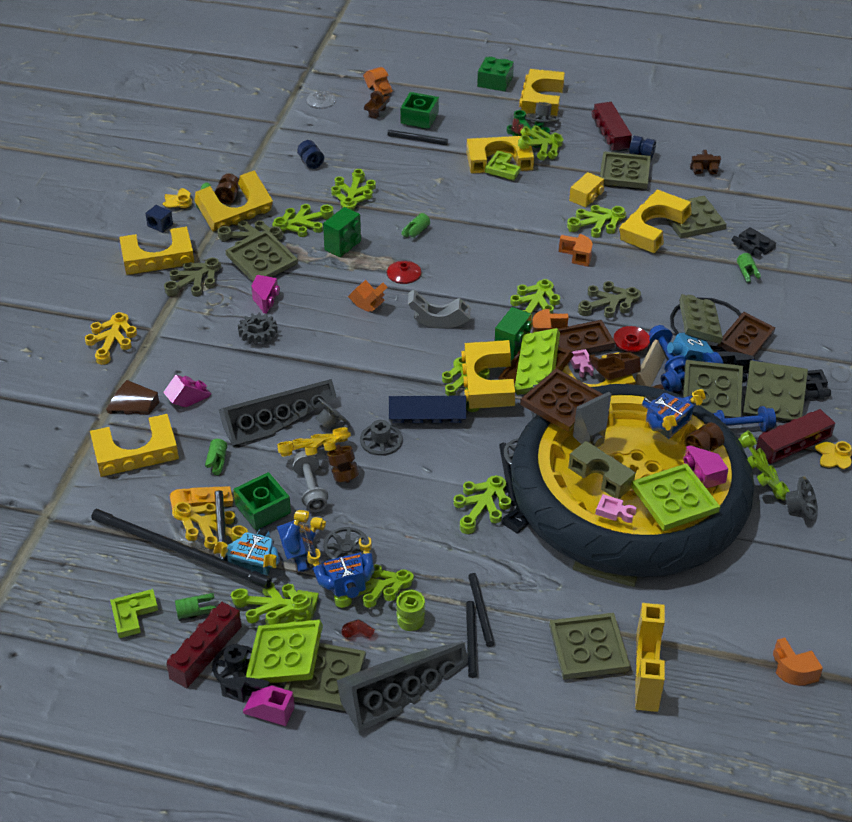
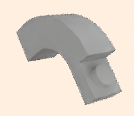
[408,290,471,329]

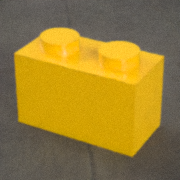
[569,172,604,207]

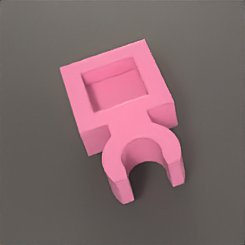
[570,349,594,378]
[595,494,637,523]

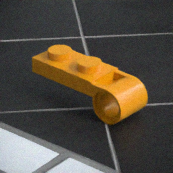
[170,486,233,510]

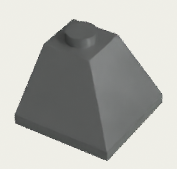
[573,392,611,447]

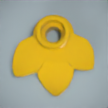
[163,188,192,209]
[815,441,852,470]

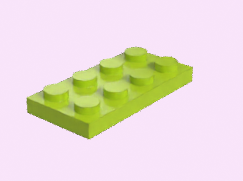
[515,328,560,395]

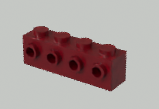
[592,102,632,151]
[756,409,835,464]
[166,602,242,689]

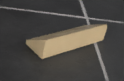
[635,340,665,387]

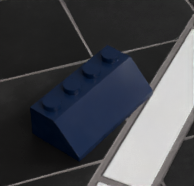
[389,396,466,423]

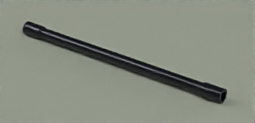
[91,509,272,589]

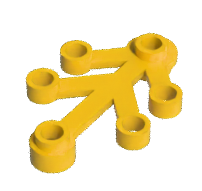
[85,312,137,365]
[277,427,351,457]
[172,502,248,549]

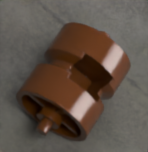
[214,173,240,204]
[685,422,725,452]
[327,445,359,483]

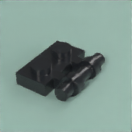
[731,227,776,257]
[804,369,831,400]

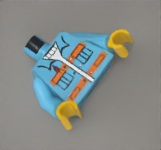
[213,529,280,576]

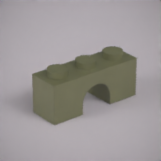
[568,441,636,499]

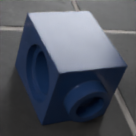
[145,205,173,233]

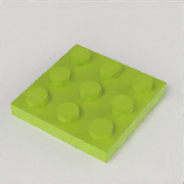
[631,463,720,531]
[246,620,323,683]

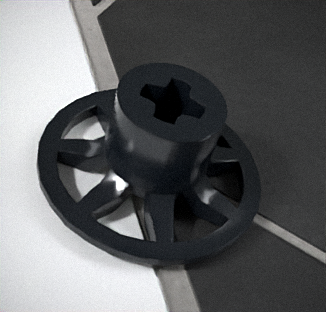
[212,644,252,682]

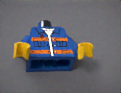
[642,389,706,439]
[277,510,326,572]
[307,537,374,598]

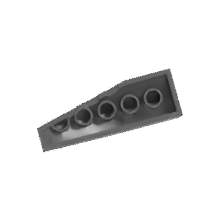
[219,379,337,446]
[337,641,468,730]

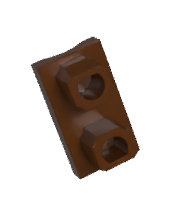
[364,91,390,119]
[690,150,721,174]

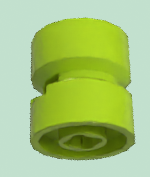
[396,590,425,631]

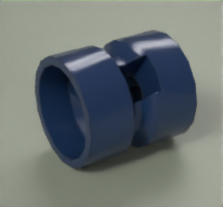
[629,135,656,160]
[297,140,324,169]

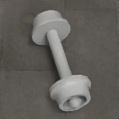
[293,451,328,512]

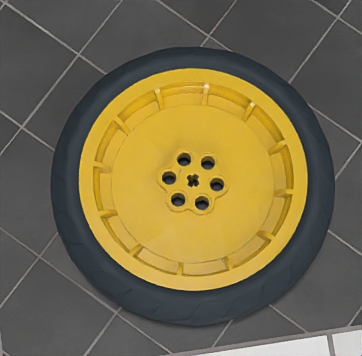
[511,384,754,577]

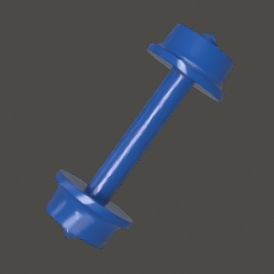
[649,325,687,374]
[660,352,723,392]
[712,406,776,432]

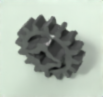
[238,312,278,345]

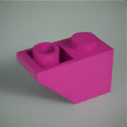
[251,275,280,314]
[163,375,211,408]
[683,446,728,489]
[243,686,295,726]

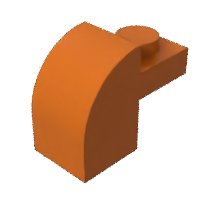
[363,67,393,96]
[559,234,593,267]
[348,280,388,312]
[532,309,568,333]
[773,638,823,686]

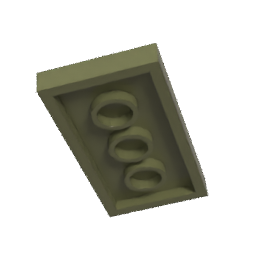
[679,294,723,344]

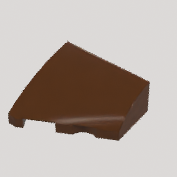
[589,352,641,380]
[106,380,159,415]

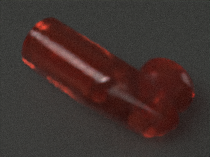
[512,119,526,135]
[341,619,375,639]

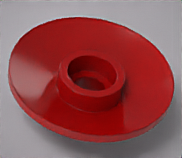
[387,261,421,284]
[613,326,650,352]

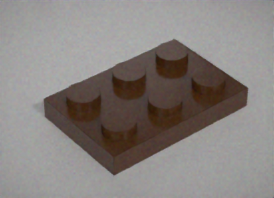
[717,312,775,356]
[558,320,615,353]

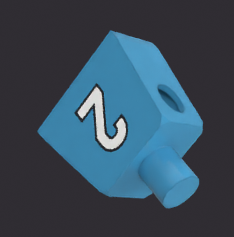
[667,333,713,362]

